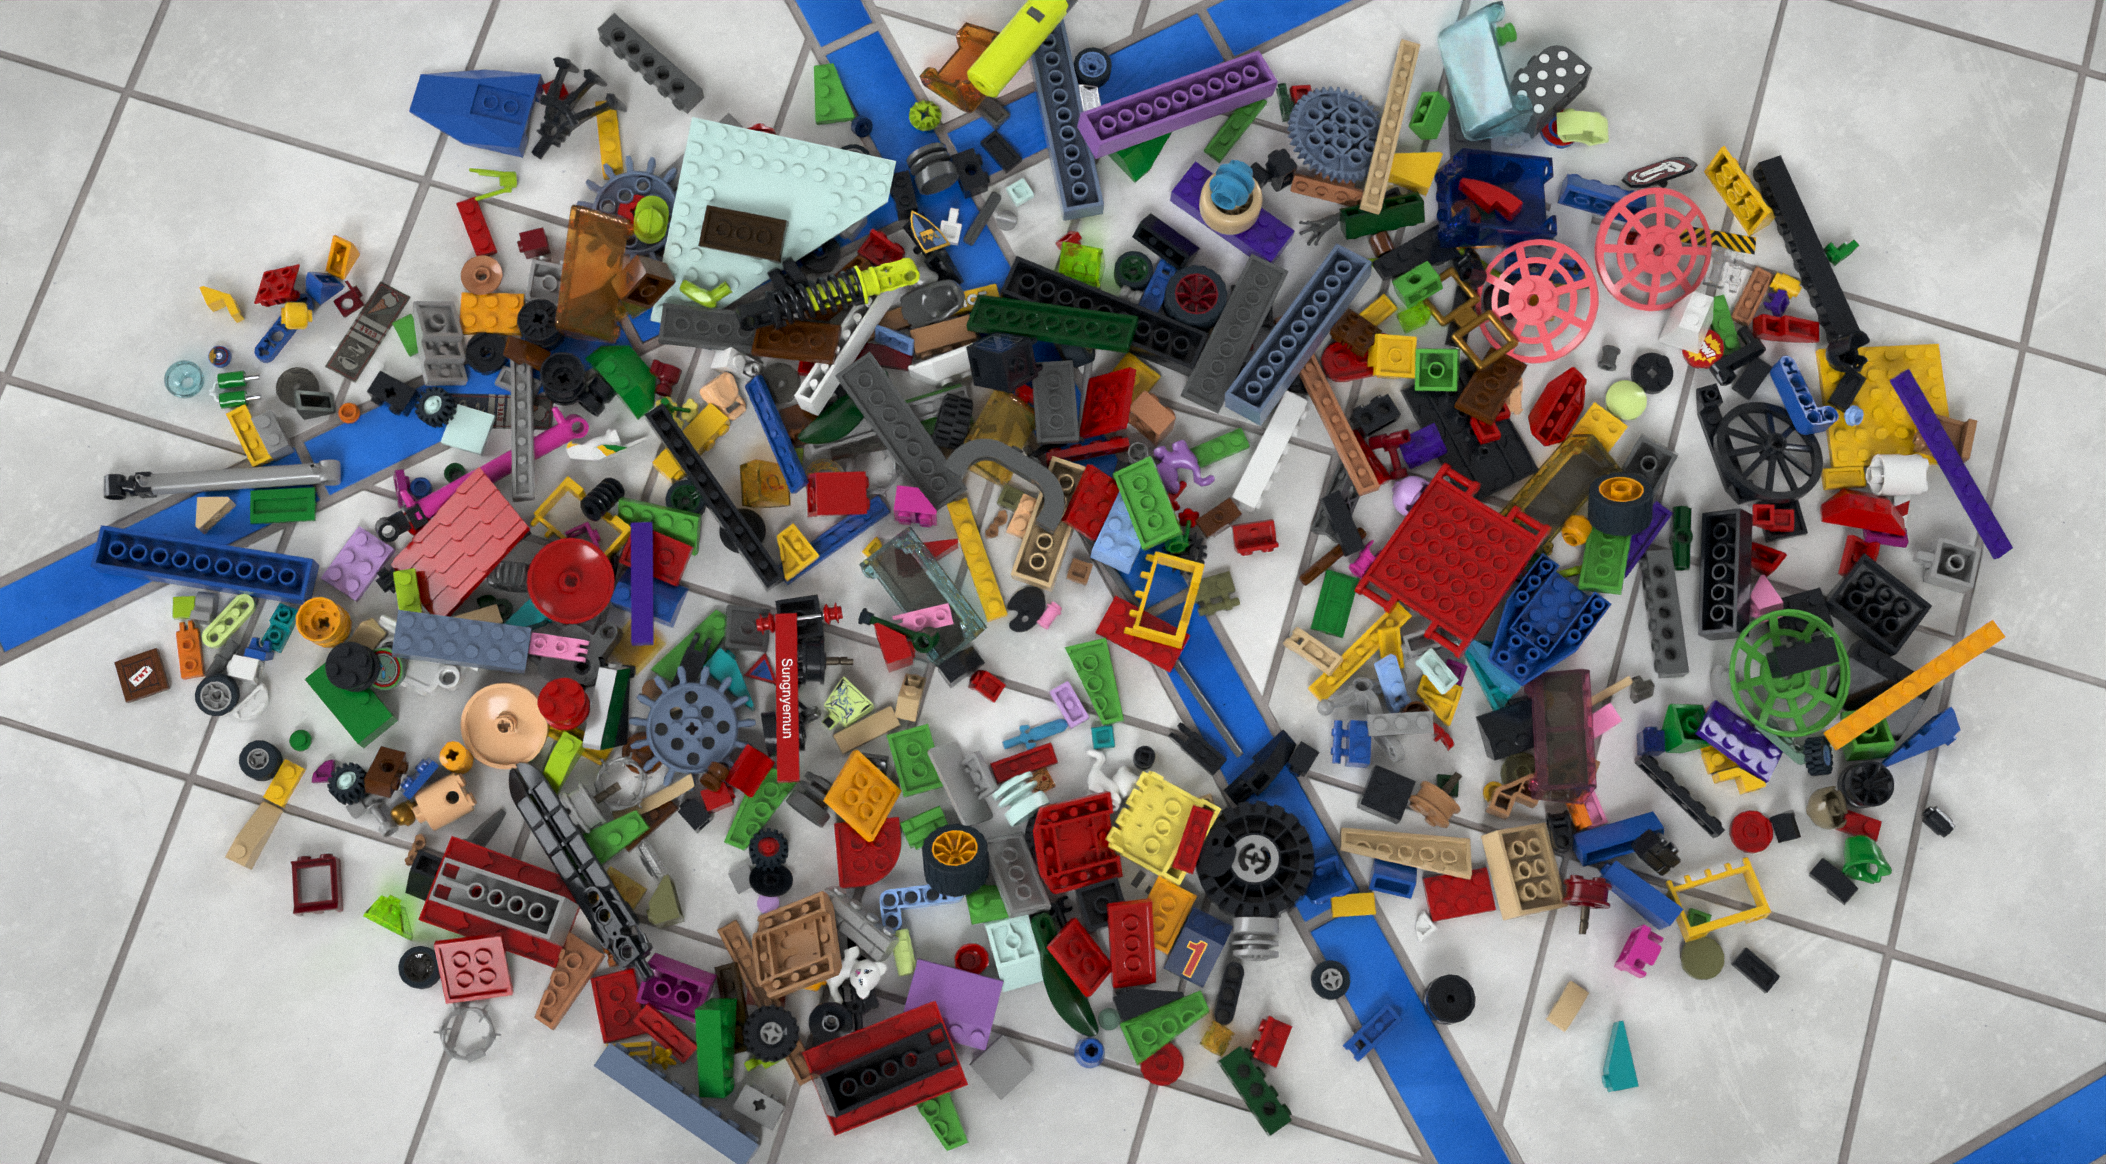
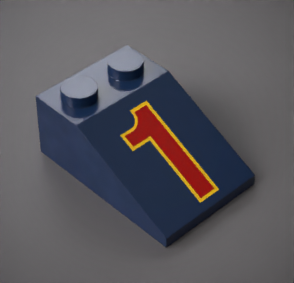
[1163,907,1233,988]

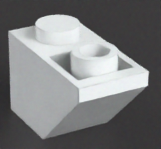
[711,347,763,382]

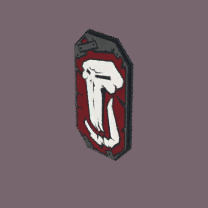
[1621,157,1698,188]

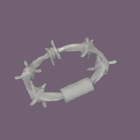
[846,442,903,497]
[594,752,653,815]
[434,1003,501,1063]

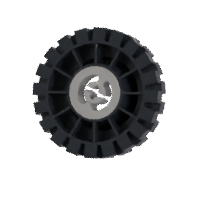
[1196,801,1315,919]

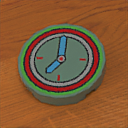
[372,647,406,690]

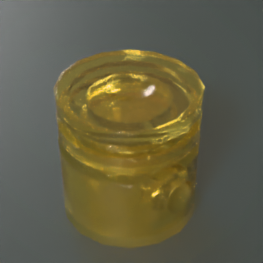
[1199,1021,1235,1057]

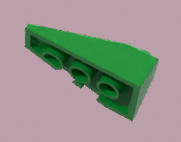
[1108,132,1172,183]

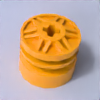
[296,597,352,648]

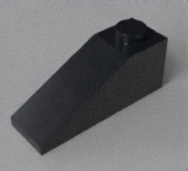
[1112,987,1184,1023]

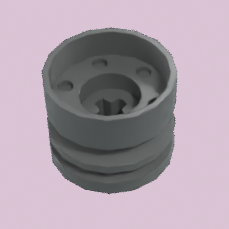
[906,142,959,195]
[786,771,833,828]

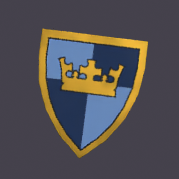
[909,210,950,255]

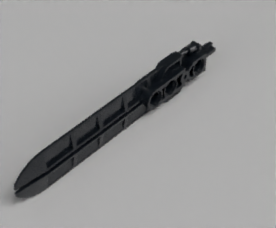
[509,762,655,982]

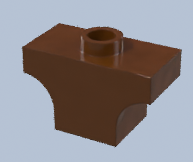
[1195,497,1242,539]

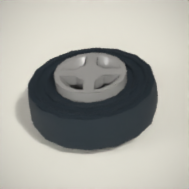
[1311,960,1351,1000]

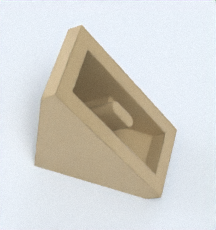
[195,497,236,535]

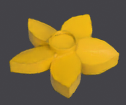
[653,1046,677,1071]

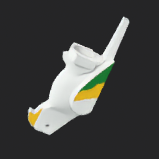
[566,429,647,463]

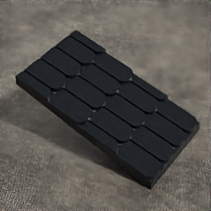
[1400,358,1539,501]

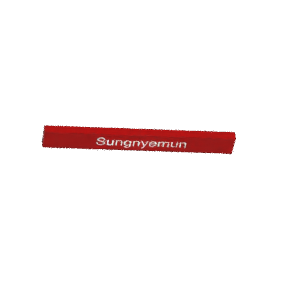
[775,613,800,783]

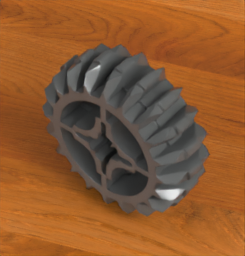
[486,561,530,593]

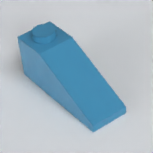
[1467,640,1521,695]

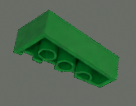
[695,998,737,1098]

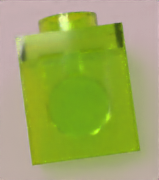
[1396,301,1431,334]

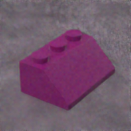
[636,953,717,1023]

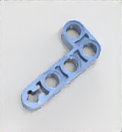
[879,884,964,931]

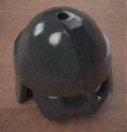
[1826,330,1870,372]

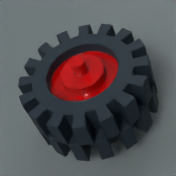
[749,828,788,871]

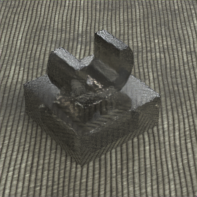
[1630,675,1655,704]

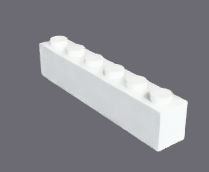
[1231,391,1309,513]

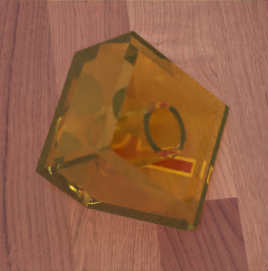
[740,459,791,509]

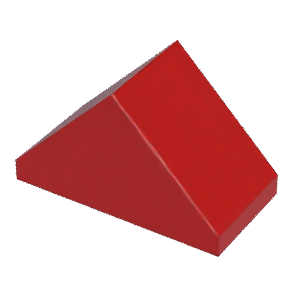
[1751,542,1787,577]

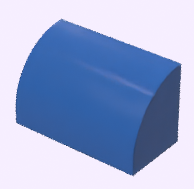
[1369,858,1417,899]

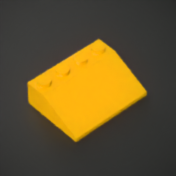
[1704,146,1775,237]

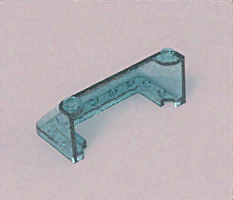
[1437,1,1534,141]

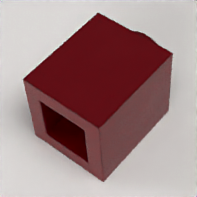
[517,227,551,259]

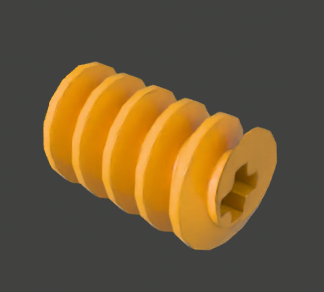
[439,741,474,775]

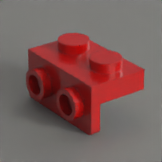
[857,229,905,267]
[1231,519,1279,556]
[1838,535,1880,576]

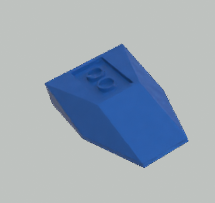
[409,69,545,158]
[1487,553,1612,687]

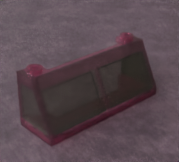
[1524,669,1597,805]

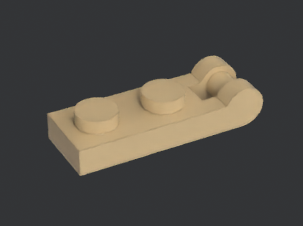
[1283,627,1343,676]

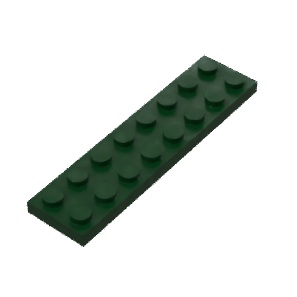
[966,294,1139,353]

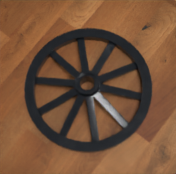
[1714,402,1823,503]

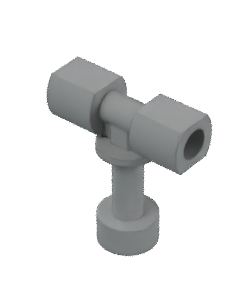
[346,794,399,838]

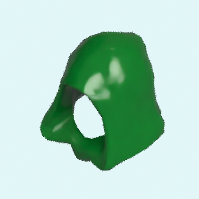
[1842,835,1892,884]

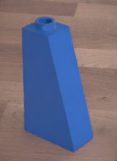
[1599,861,1683,930]

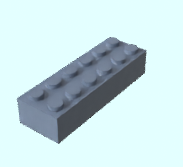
[392,610,531,674]

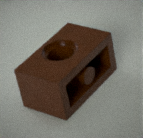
[364,746,409,798]

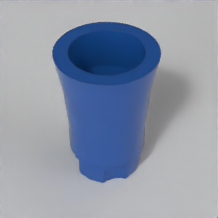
[1074,1037,1105,1068]

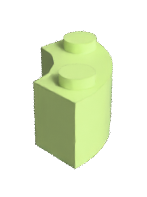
[1556,108,1609,146]

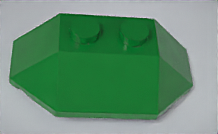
[585,345,656,420]

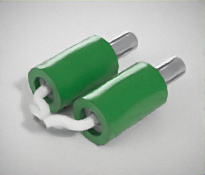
[209,370,262,409]

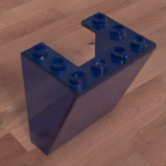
[1434,148,1558,248]

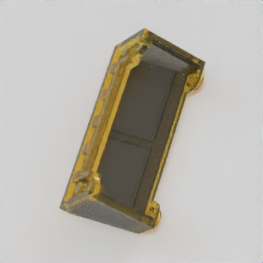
[1500,434,1622,558]

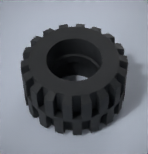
[933,393,973,450]

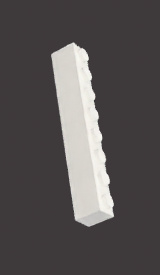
[794,270,902,416]

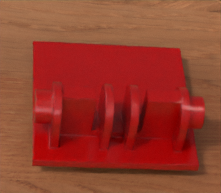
[254,264,300,307]

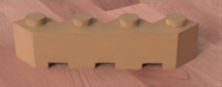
[1485,754,1600,820]

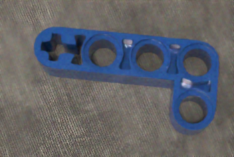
[1504,237,1585,284]
[1769,355,1839,435]

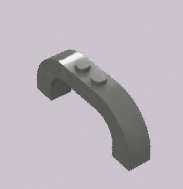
[943,439,1064,535]

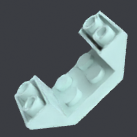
[984,915,1043,992]

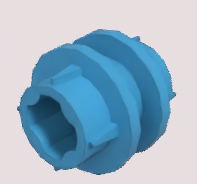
[1209,159,1255,210]

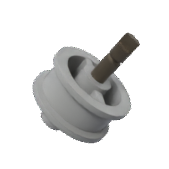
[559,782,622,834]

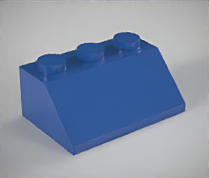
[610,567,689,628]

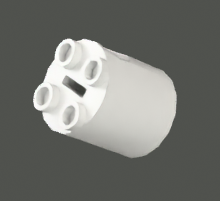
[1866,454,1929,496]

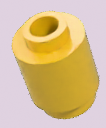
[1769,272,1802,299]

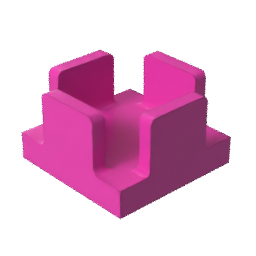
[1614,924,1664,979]

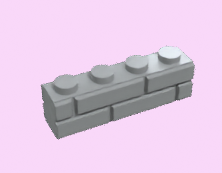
[824,886,899,962]

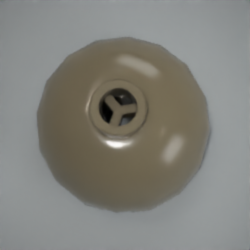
[1806,786,1848,830]

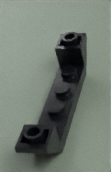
[1696,383,1758,505]

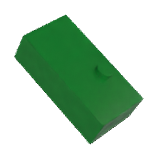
[304,662,398,748]

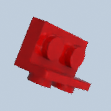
[1250,1015,1293,1068]

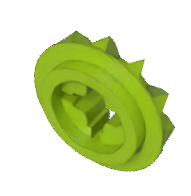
[909,99,941,131]

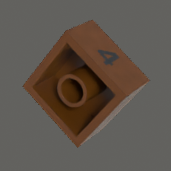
[611,254,676,309]

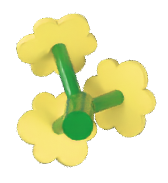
[655,396,698,429]

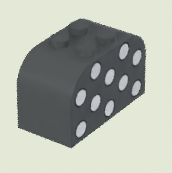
[1505,45,1592,139]

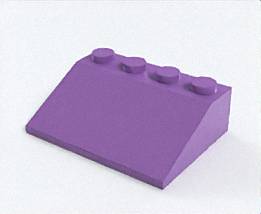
[904,958,1004,1051]

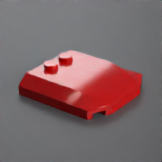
[1033,791,1123,894]

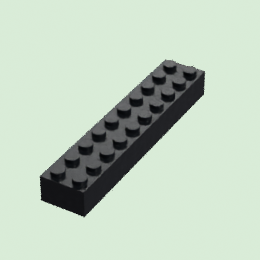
[1000,256,1208,377]

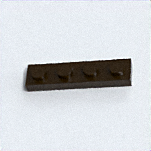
[714,962,749,1055]

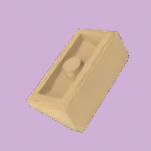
[348,618,386,650]

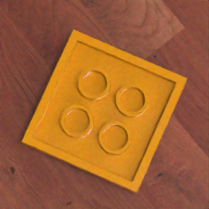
[823,750,902,842]

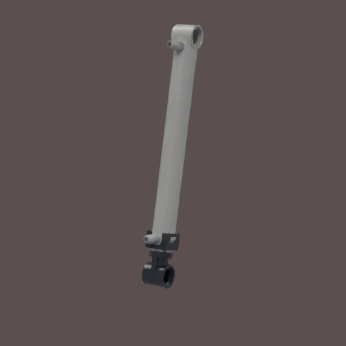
[104,460,341,500]

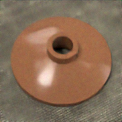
[461,255,503,295]

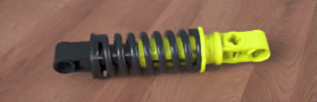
[735,258,920,331]

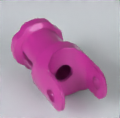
[1348,540,1382,578]

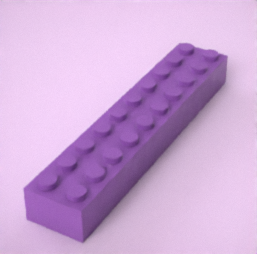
[1077,50,1278,159]

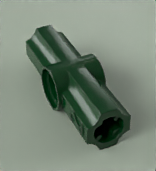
[1669,506,1693,571]

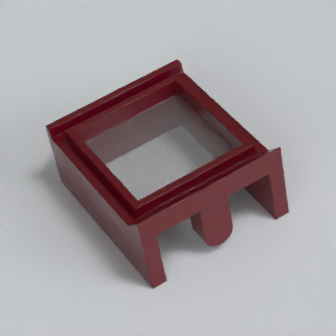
[291,853,343,916]

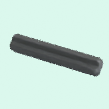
[964,192,1001,246]

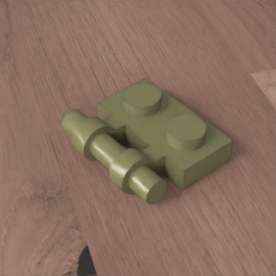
[1189,571,1240,616]

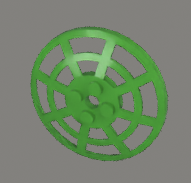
[1729,609,1850,737]

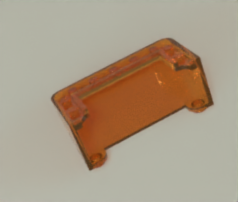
[555,205,634,344]

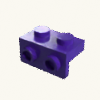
[1399,423,1448,469]

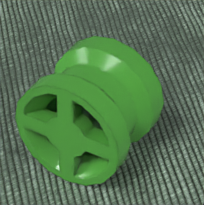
[1493,22,1517,47]

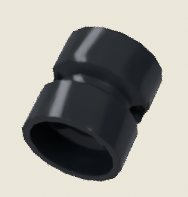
[577,377,617,417]

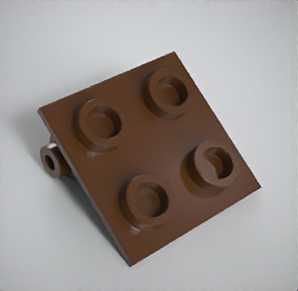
[1329,308,1382,357]
[779,404,819,448]

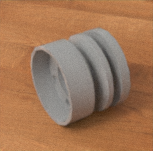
[1233,917,1279,961]

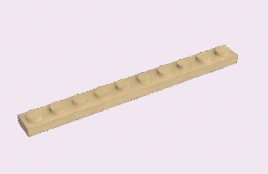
[1359,39,1421,215]

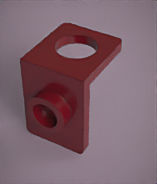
[333,280,365,317]

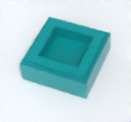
[1091,725,1115,750]

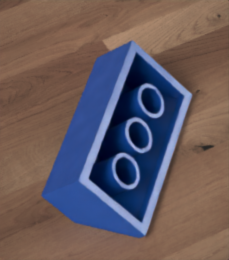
[1557,174,1647,223]

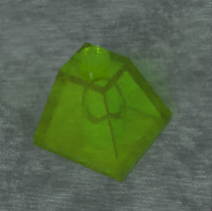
[363,894,413,941]

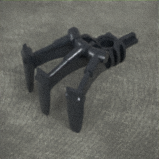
[531,57,627,159]

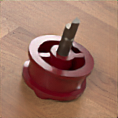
[1562,875,1612,935]

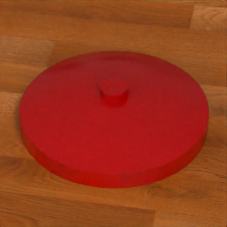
[526,538,615,624]

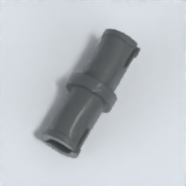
[204,639,241,677]

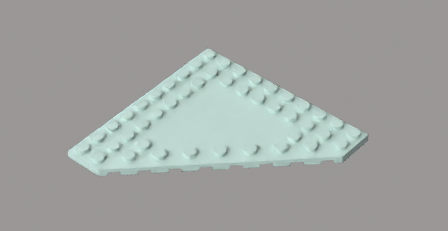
[650,117,896,323]

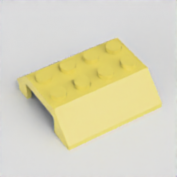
[1105,771,1221,886]

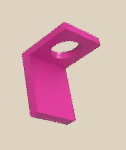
[565,522,601,549]

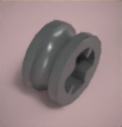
[800,706,821,724]

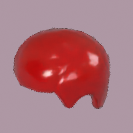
[954,943,989,974]

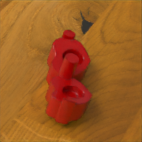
[1433,722,1455,751]

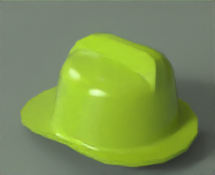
[633,196,669,244]

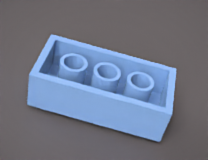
[1090,491,1141,574]

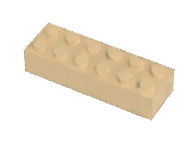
[1011,456,1086,592]

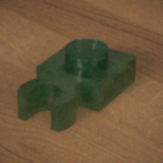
[1276,83,1294,122]

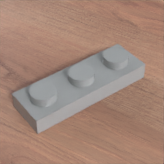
[1367,711,1434,737]

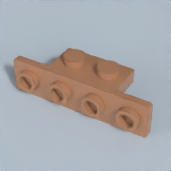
[1290,172,1364,206]

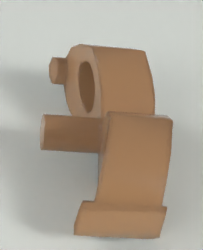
[985,510,1007,539]
[405,834,426,866]

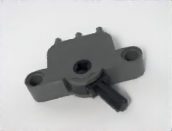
[527,620,636,691]

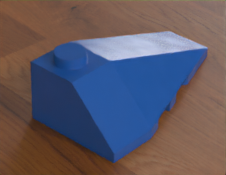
[1880,707,1961,767]

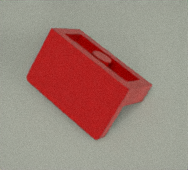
[724,744,775,798]

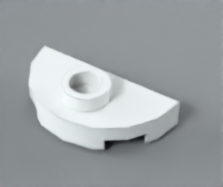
[230,683,269,720]

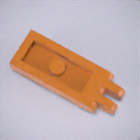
[176,620,205,680]

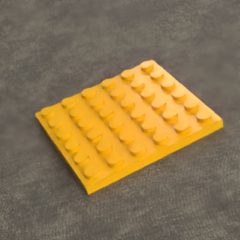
[1815,344,1949,468]

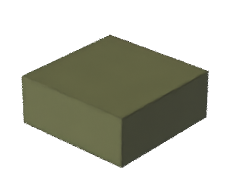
[997,484,1025,512]

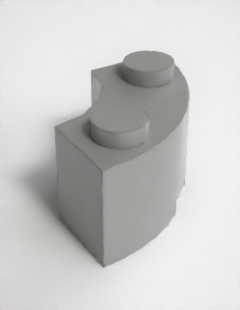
[1710,665,1754,721]

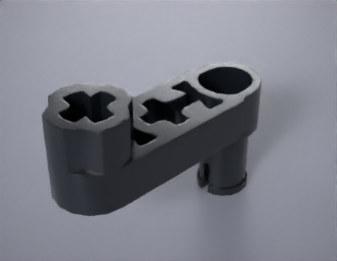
[1709,325,1766,386]

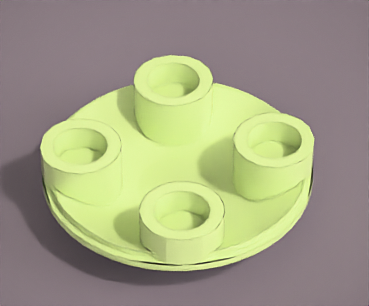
[1606,380,1647,420]

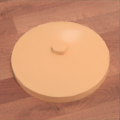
[461,682,549,769]

